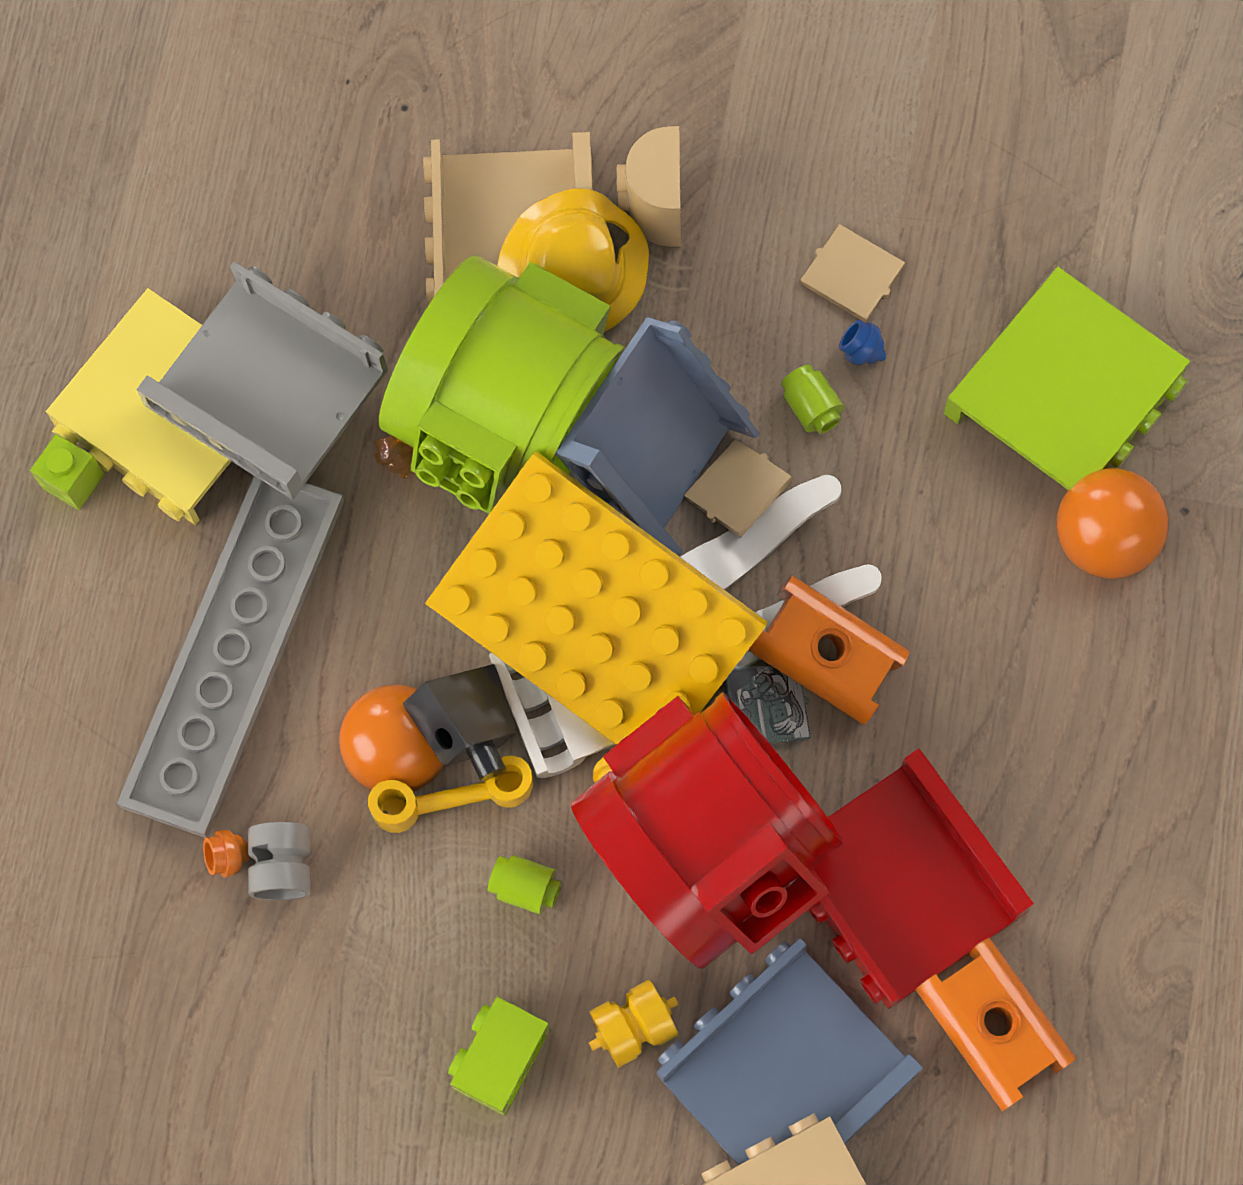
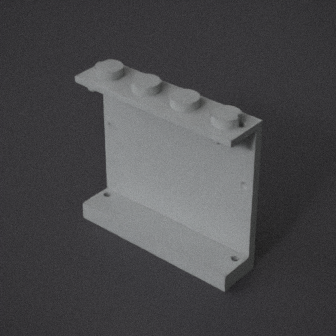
[136,261,388,500]

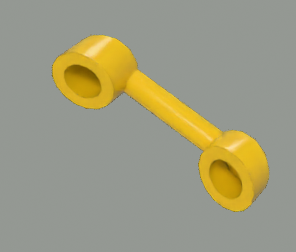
[368,756,533,833]

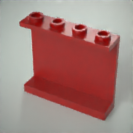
[808,748,1034,1010]

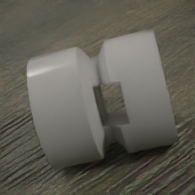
[248,822,311,900]

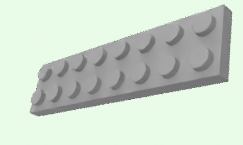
[117,476,345,838]

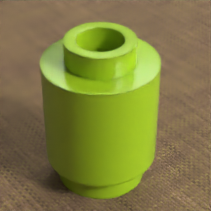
[781,364,844,434]
[487,855,562,915]

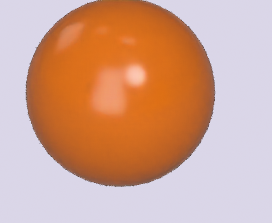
[1056,468,1169,579]
[339,684,444,791]

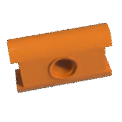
[748,575,910,725]
[915,938,1077,1112]

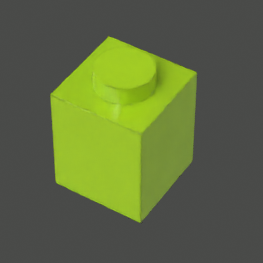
[29,434,105,510]

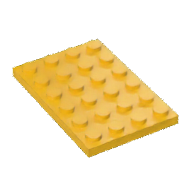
[425,451,768,745]

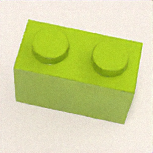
[448,996,551,1116]

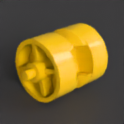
[588,979,679,1068]

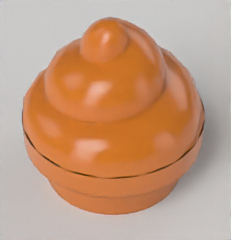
[203,829,250,878]

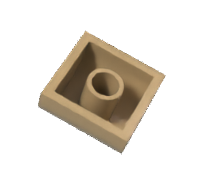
[617,126,681,247]

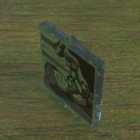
[723,665,811,744]

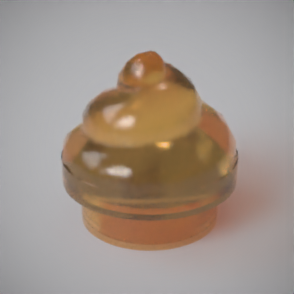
[374,435,414,479]

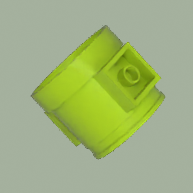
[379,255,626,514]

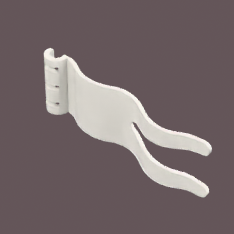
[489,475,881,778]

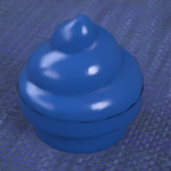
[839,320,886,365]

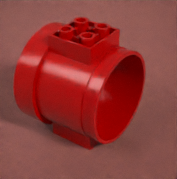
[570,692,844,969]

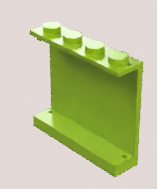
[944,266,1190,490]

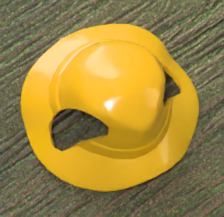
[498,188,649,332]

